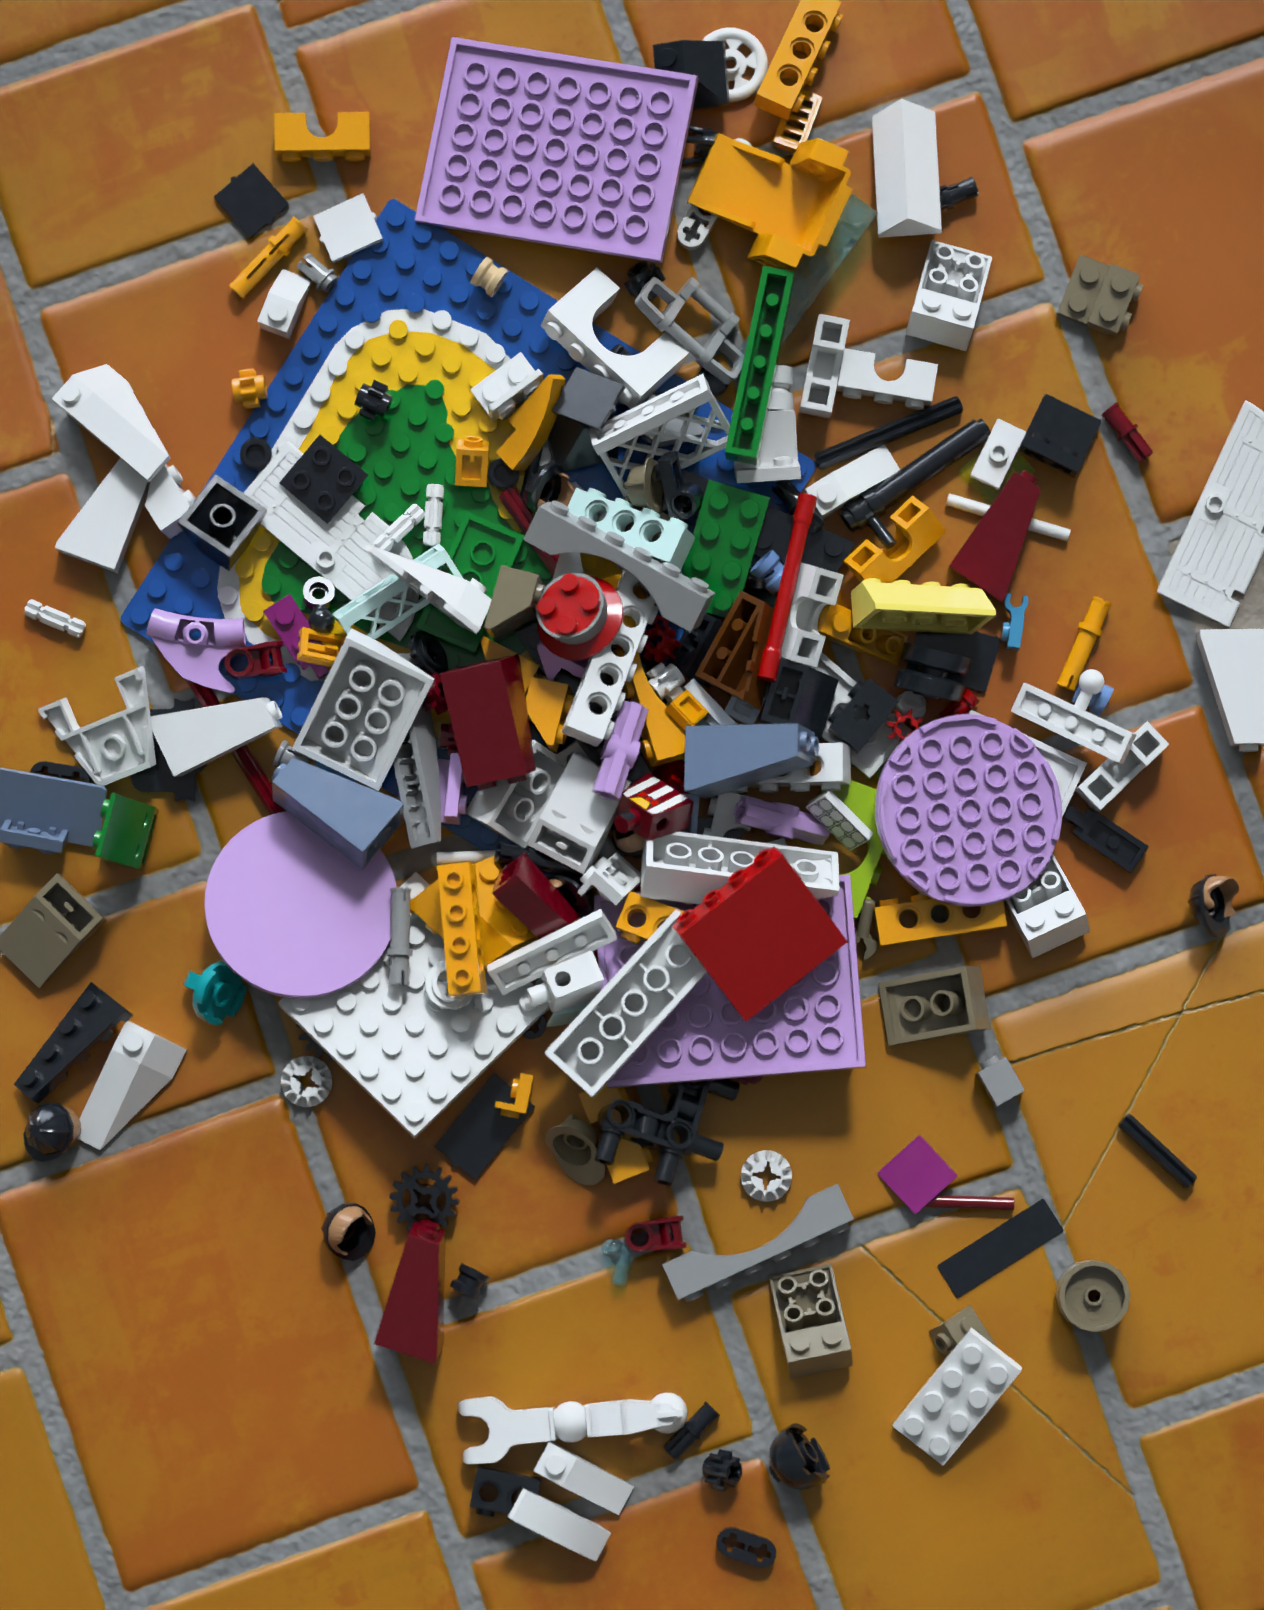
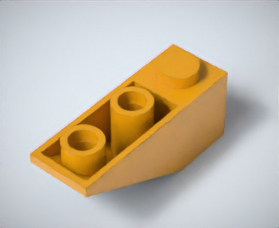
[818,604,908,665]

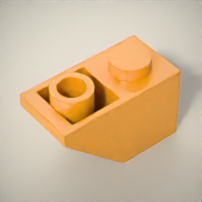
[526,677,575,753]

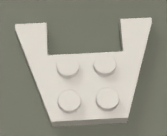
[38,666,156,786]

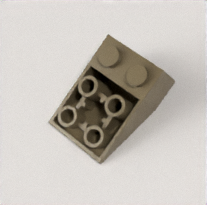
[0,873,107,989]
[769,1264,853,1379]

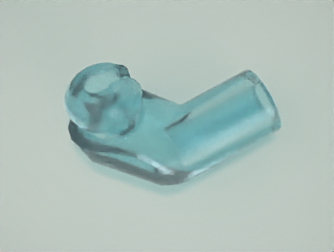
[601,1239,632,1286]

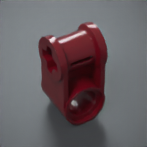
[225,641,288,680]
[624,1215,687,1252]

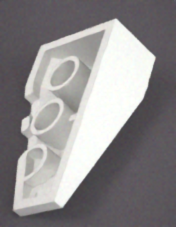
[52,364,171,482]
[364,544,491,634]
[77,1021,187,1150]

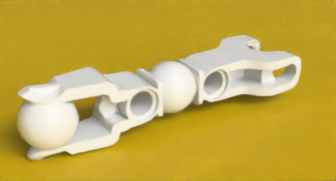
[457,1392,688,1464]

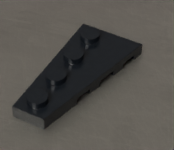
[14,982,133,1104]

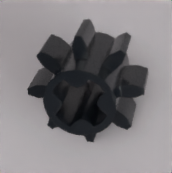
[624,261,666,300]
[354,380,393,422]
[702,1449,742,1492]

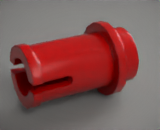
[939,688,980,718]

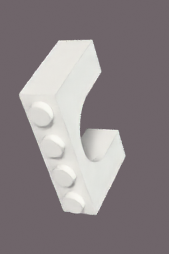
[541,268,689,409]

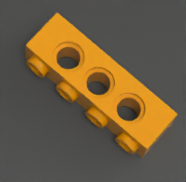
[754,0,843,121]
[437,862,487,997]
[873,894,1007,947]

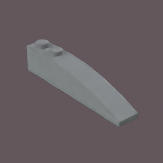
[393,653,441,849]

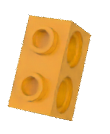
[616,891,685,944]

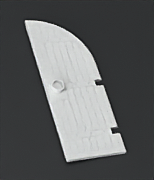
[1156,400,1264,627]
[244,441,419,642]

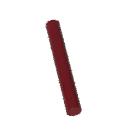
[924,1195,1014,1210]

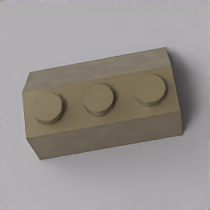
[484,565,545,642]

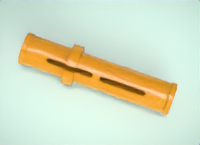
[229,216,308,299]
[1056,596,1112,692]

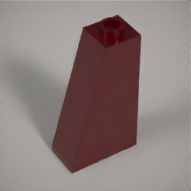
[949,470,1041,602]
[492,852,596,955]

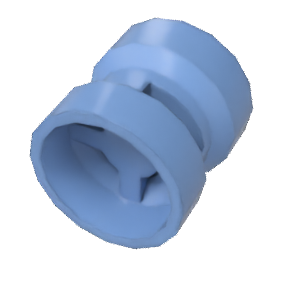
[750,550,784,595]
[1071,684,1114,717]

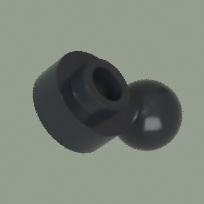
[303,577,335,633]

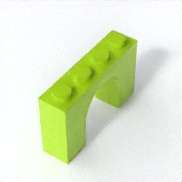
[821,780,887,920]

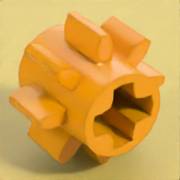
[232,368,268,409]

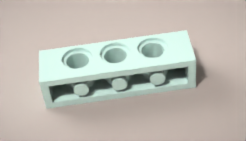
[568,488,696,570]

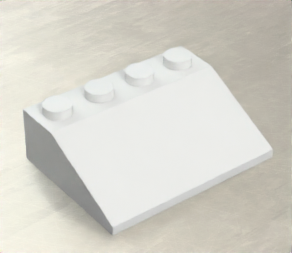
[292,628,434,791]

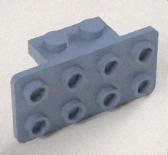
[0,767,107,854]

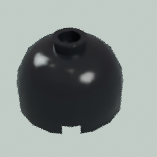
[769,1423,830,1490]

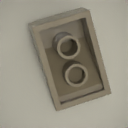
[879,966,991,1046]

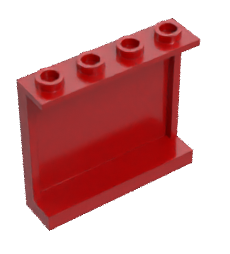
[672,846,848,1022]

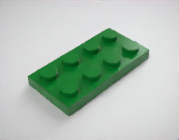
[682,480,771,618]
[416,511,525,654]

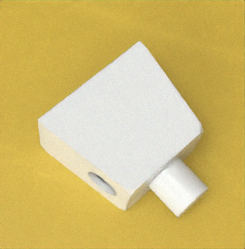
[526,950,604,1012]

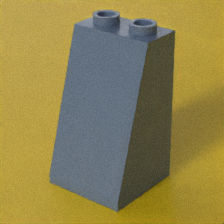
[684,724,819,798]
[272,758,404,870]

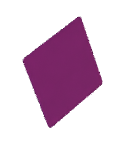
[878,1135,957,1214]

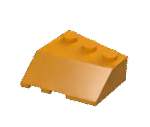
[410,856,539,972]

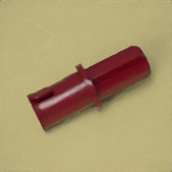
[1101,402,1153,463]

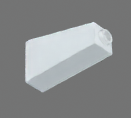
[55,458,151,573]
[1196,629,1264,752]
[151,698,282,777]

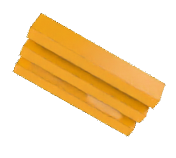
[297,627,347,667]

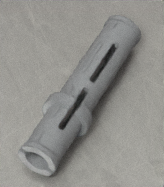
[387,887,413,986]

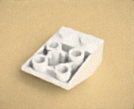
[905,240,992,351]
[527,752,631,874]
[1003,852,1090,958]

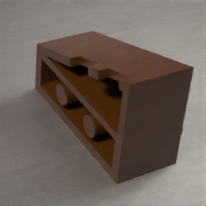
[695,591,774,711]

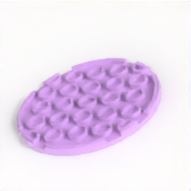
[875,714,1062,907]
[205,811,397,999]

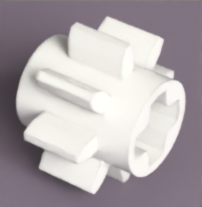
[646,662,685,703]

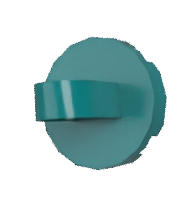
[183,961,247,1025]

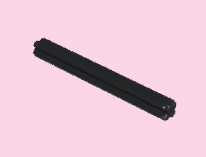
[814,396,963,470]

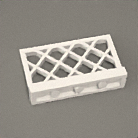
[589,374,730,497]

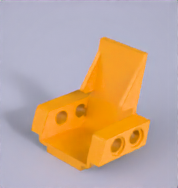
[686,133,853,270]

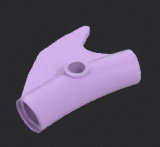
[146,608,246,693]

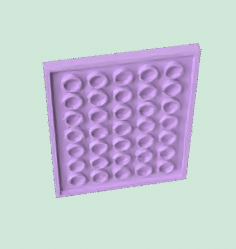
[415,37,699,263]
[594,875,866,1088]

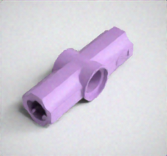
[592,701,649,801]
[733,796,830,845]

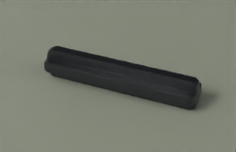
[1118,1114,1197,1188]

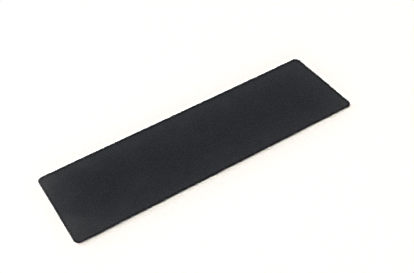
[938,1199,1063,1297]

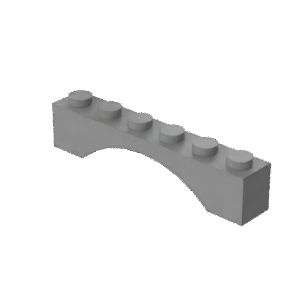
[523,501,715,632]
[662,1184,854,1303]

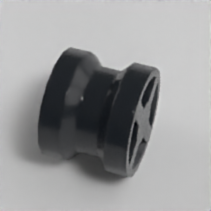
[450,1263,489,1300]

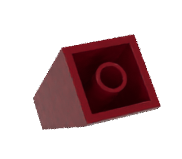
[440,654,536,790]
[374,1220,446,1364]

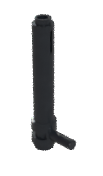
[839,418,991,549]

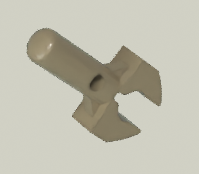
[855,899,878,960]

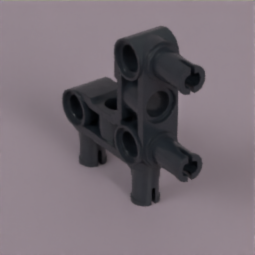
[594,1079,740,1186]

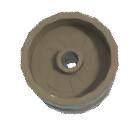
[1055,1259,1130,1332]

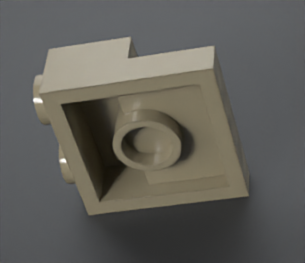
[1056,254,1143,337]

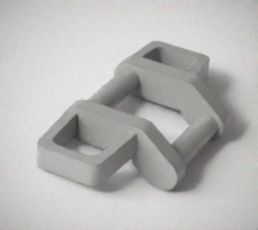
[635,277,745,384]

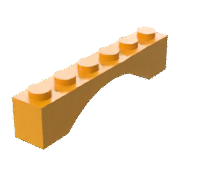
[602,574,685,767]

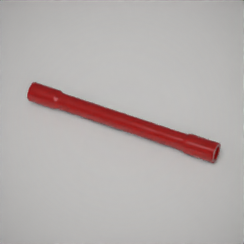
[757,493,817,682]

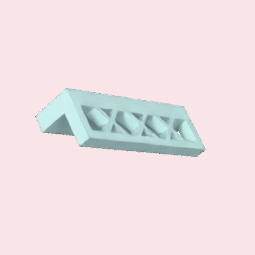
[332,544,464,640]

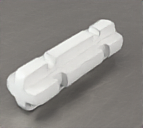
[423,484,444,547]
[372,504,425,552]
[24,600,86,638]

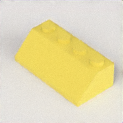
[851,578,996,634]

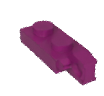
[263,594,329,680]

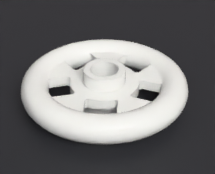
[702,28,768,102]

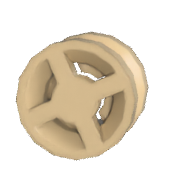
[470,257,509,297]

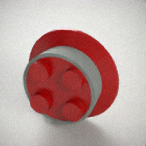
[536,573,623,660]

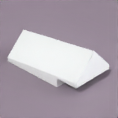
[872,99,942,238]

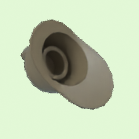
[623,458,664,513]
[545,1114,606,1185]

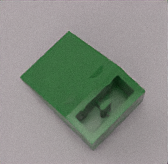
[92,793,159,871]

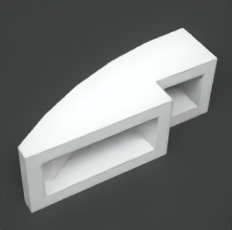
[508,1488,611,1561]

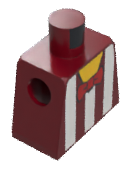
[614,773,694,841]

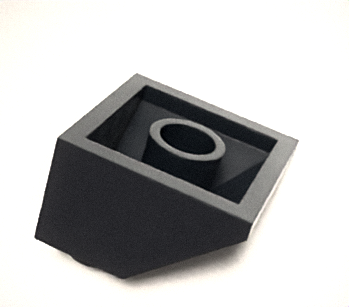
[653,40,730,111]
[548,413,619,472]
[178,474,267,571]

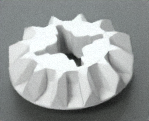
[425,960,474,1011]
[281,1056,332,1107]
[741,1150,792,1202]

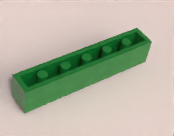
[725,266,795,465]

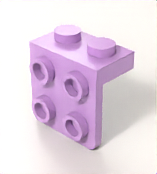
[398,753,468,825]

